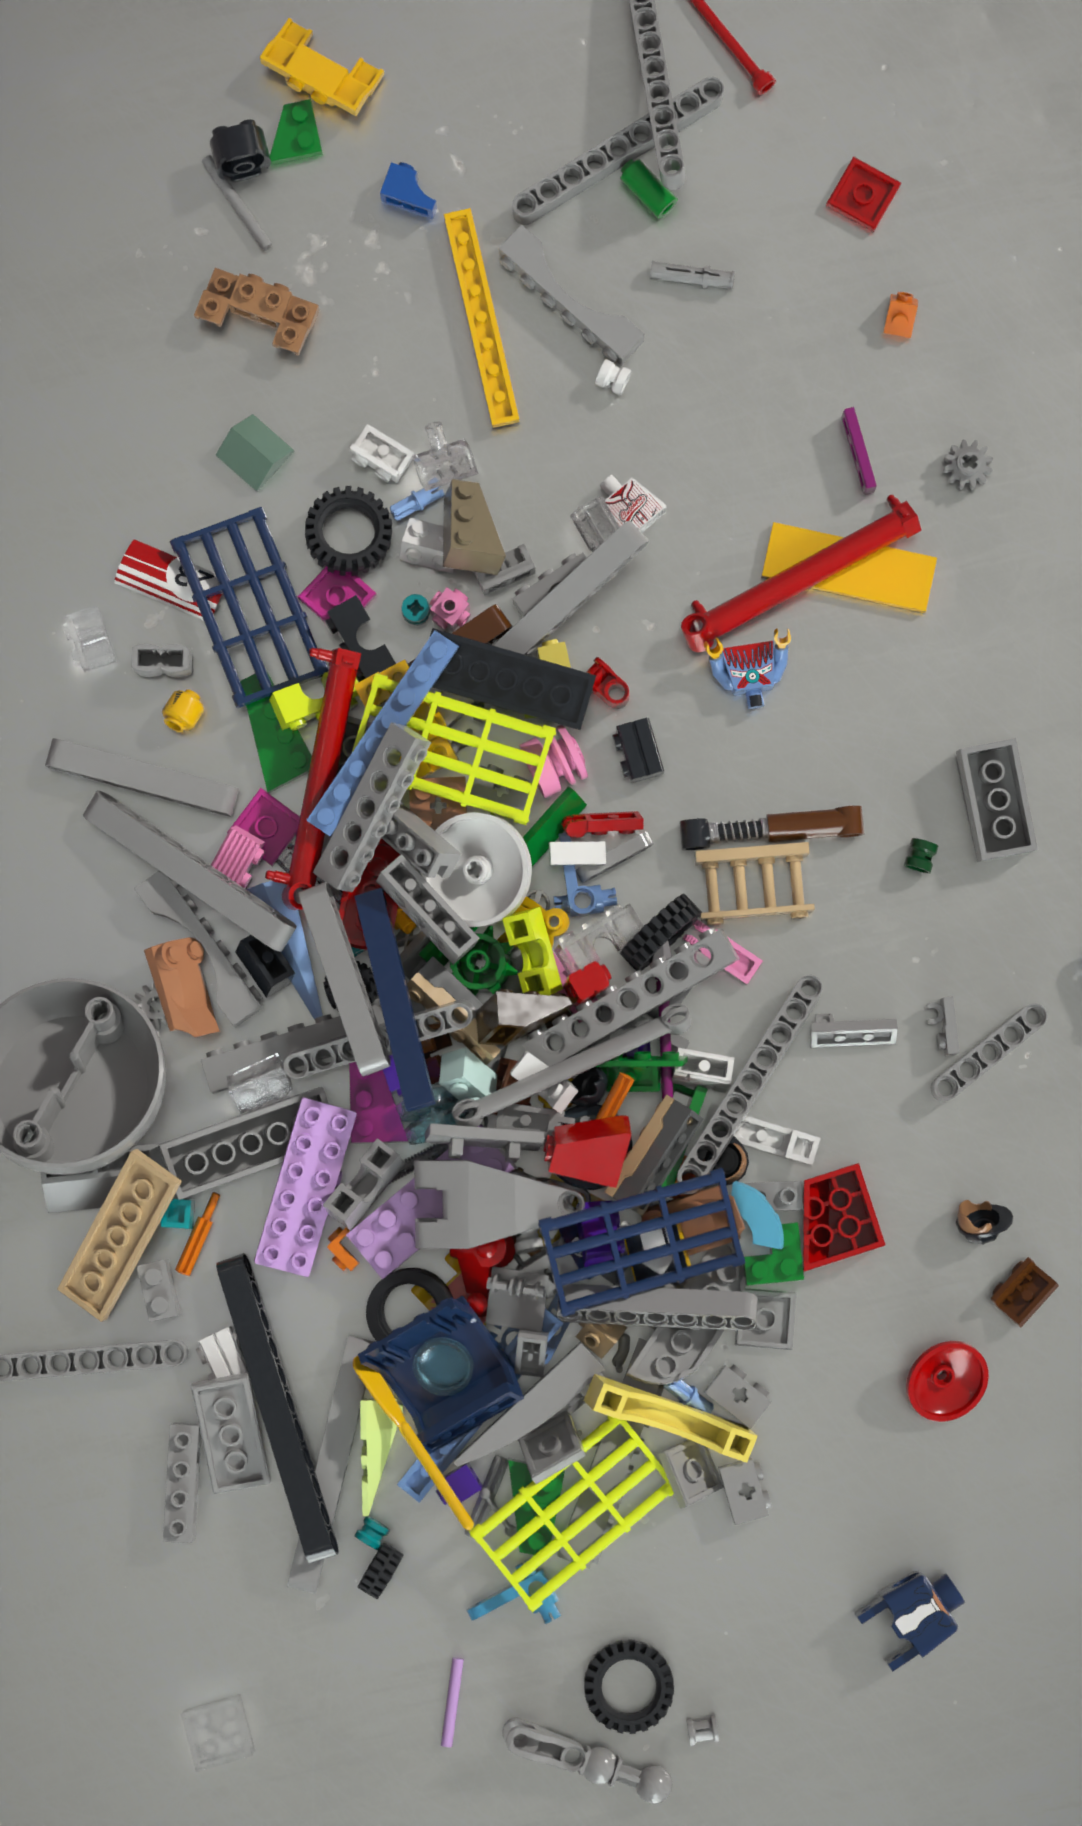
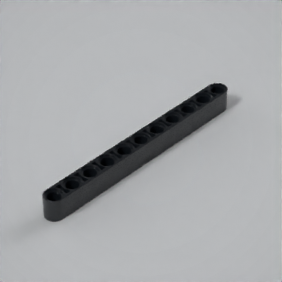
[216,1253,339,1564]

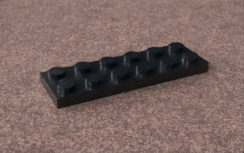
[430,628,596,730]

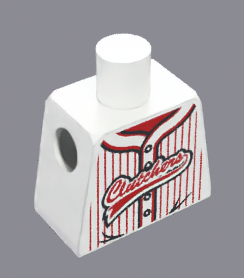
[600,475,667,533]

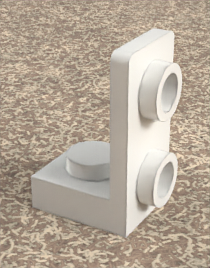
[510,1051,578,1114]

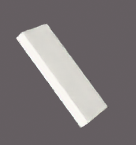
[549,842,606,865]

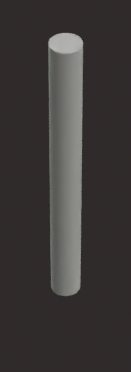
[202,155,272,251]

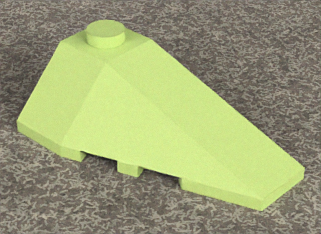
[360,1398,403,1516]

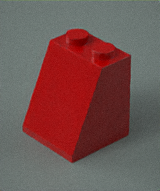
[543,1115,631,1188]

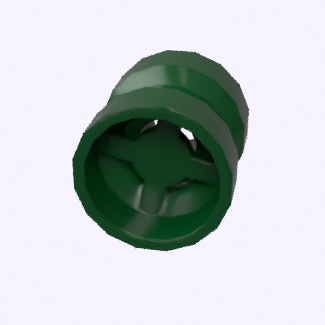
[904,838,939,874]

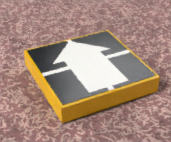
[624,1223,691,1282]

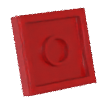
[826,156,901,232]

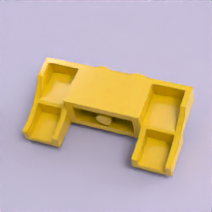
[260,18,384,116]
[354,659,459,779]

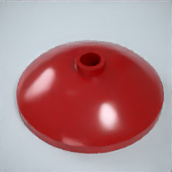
[906,1341,989,1422]

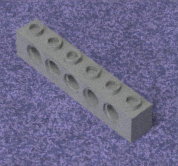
[313,722,431,892]

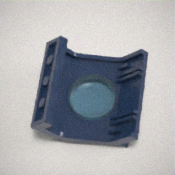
[358,1295,524,1454]

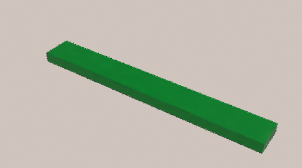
[418,786,587,966]

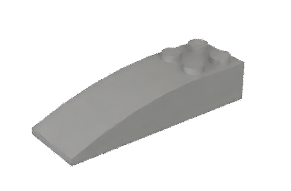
[453,1341,605,1467]

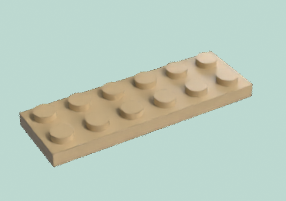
[57,1149,182,1322]

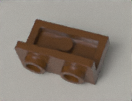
[991,1257,1059,1328]

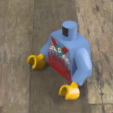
[704,628,791,709]

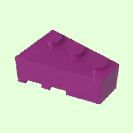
[349,1061,409,1144]

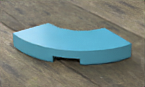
[731,1181,784,1249]

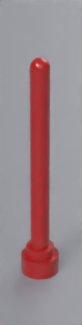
[690,0,776,95]

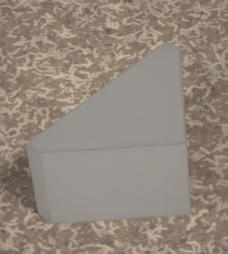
[515,1329,549,1378]

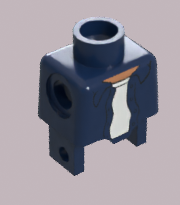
[855,1571,965,1671]

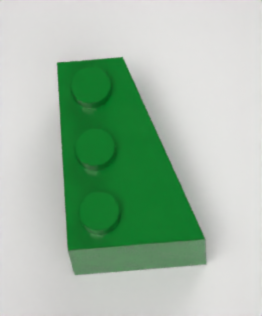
[508,1458,565,1555]

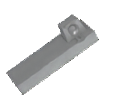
[810,1014,898,1048]

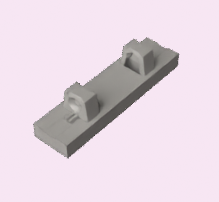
[425,1123,544,1163]

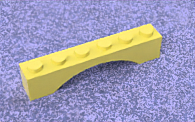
[584,1374,758,1463]

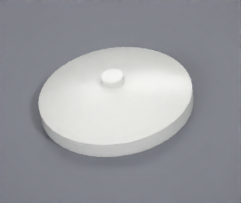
[420,813,532,927]

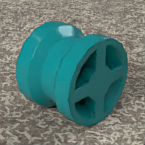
[402,594,430,626]
[354,1516,390,1550]

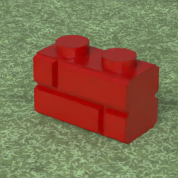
[563,961,612,1007]

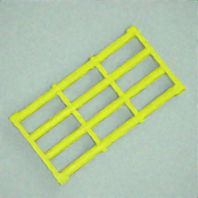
[351,673,556,826]
[468,1416,674,1612]

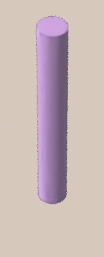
[441,1658,464,1747]

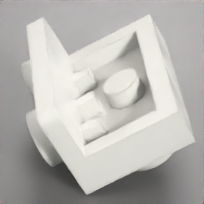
[349,424,415,483]
[399,518,454,573]

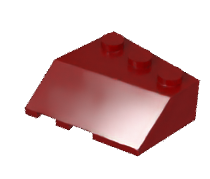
[803,1163,886,1272]

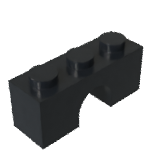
[324,595,396,682]

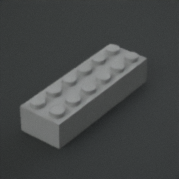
[158,1087,329,1200]

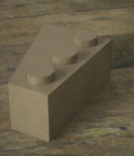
[443,479,506,575]

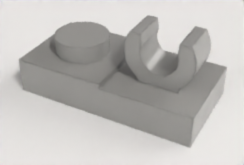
[926,996,959,1056]

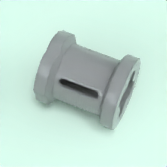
[687,1715,719,1746]

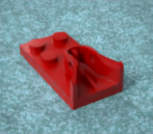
[339,834,401,950]

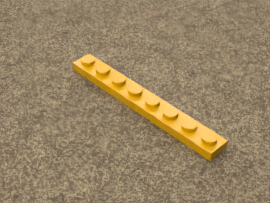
[444,208,520,428]

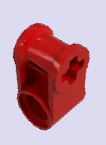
[587,657,630,709]

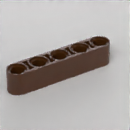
[408,604,513,666]

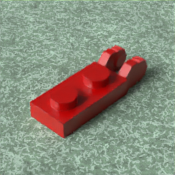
[561,811,644,838]

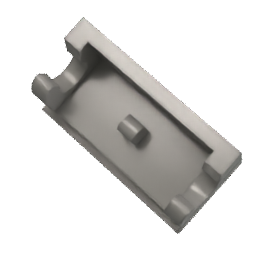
[474,544,535,596]

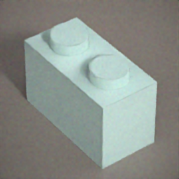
[439,1047,497,1111]

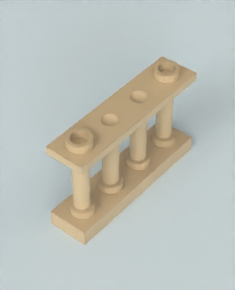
[694,842,815,925]

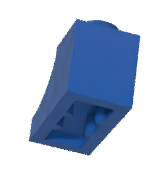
[380,162,437,219]

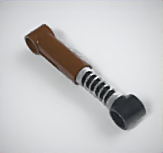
[679,806,864,850]

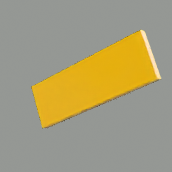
[761,522,937,613]

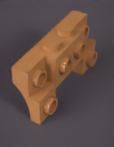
[194,268,320,356]

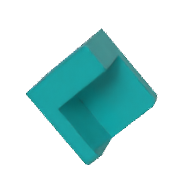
[161,1199,195,1229]

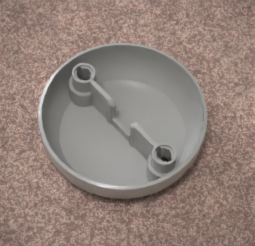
[0,978,166,1175]

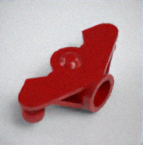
[449,1236,516,1317]

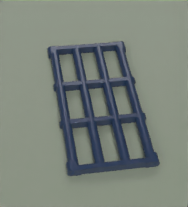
[170,507,329,708]
[538,1168,745,1317]

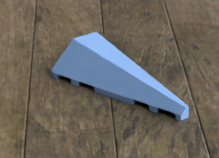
[246,881,323,1019]

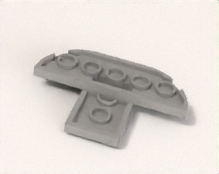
[615,1243,746,1385]

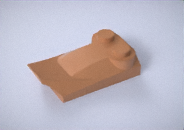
[144,937,220,1037]
[641,1185,745,1256]

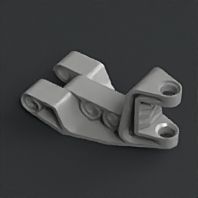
[414,1160,591,1249]

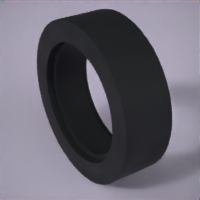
[366,1268,453,1356]

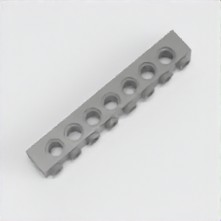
[523,927,740,1067]

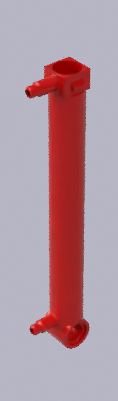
[681,495,922,652]
[265,648,361,910]

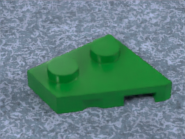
[270,99,323,166]

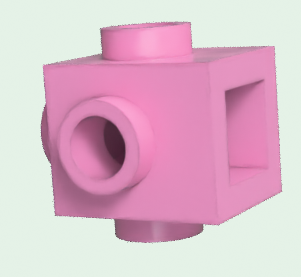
[429,587,471,632]

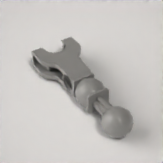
[502,1718,672,1804]

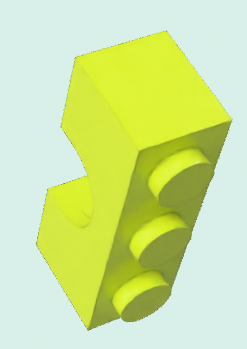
[269,672,360,731]
[502,907,563,995]

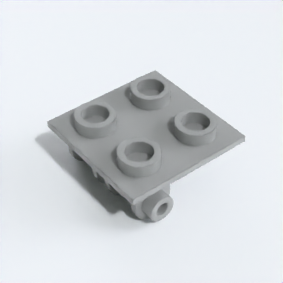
[486,1266,549,1332]

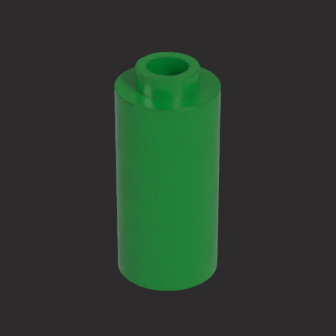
[620,159,678,219]

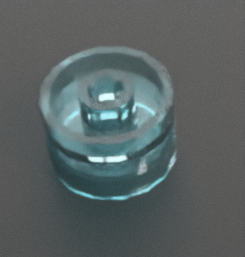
[396,1086,466,1145]

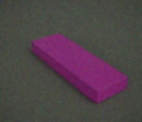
[841,407,877,495]

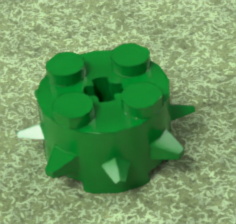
[443,925,518,996]

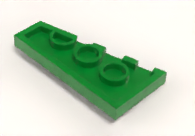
[240,670,312,793]

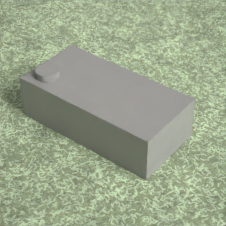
[956,738,1038,862]

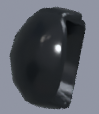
[570,1067,608,1108]

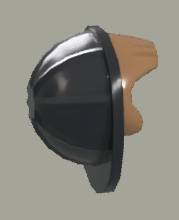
[698,1130,749,1186]
[956,1200,1013,1245]

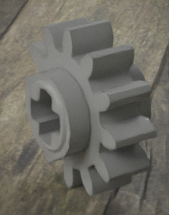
[943,439,993,490]

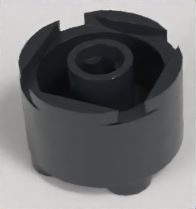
[209,119,271,181]

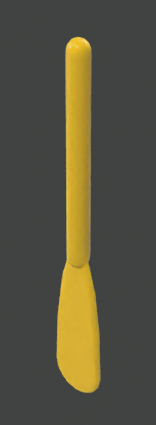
[352,1356,474,1530]

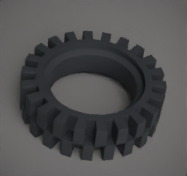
[305,486,392,576]
[620,893,702,972]
[584,1639,674,1734]

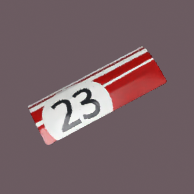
[114,539,223,621]

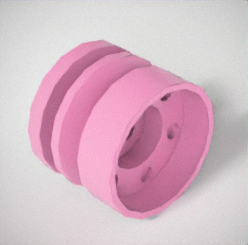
[519,725,588,798]

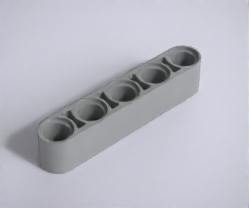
[931,1003,1047,1101]

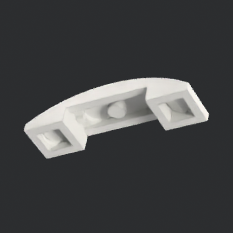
[703,1104,821,1165]

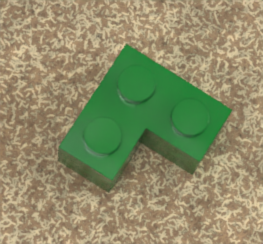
[743,1222,804,1286]

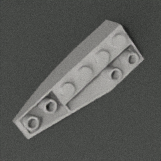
[40,1143,166,1213]

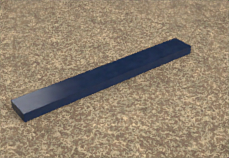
[355,888,436,1112]

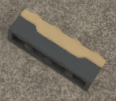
[407,957,506,1065]
[605,1095,704,1216]

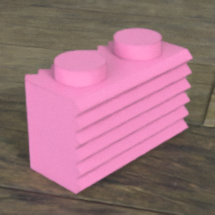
[211,825,265,888]

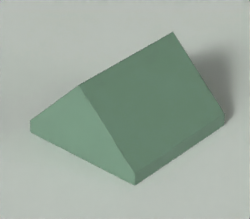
[216,414,295,492]

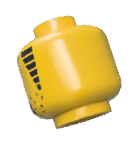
[162,689,204,733]

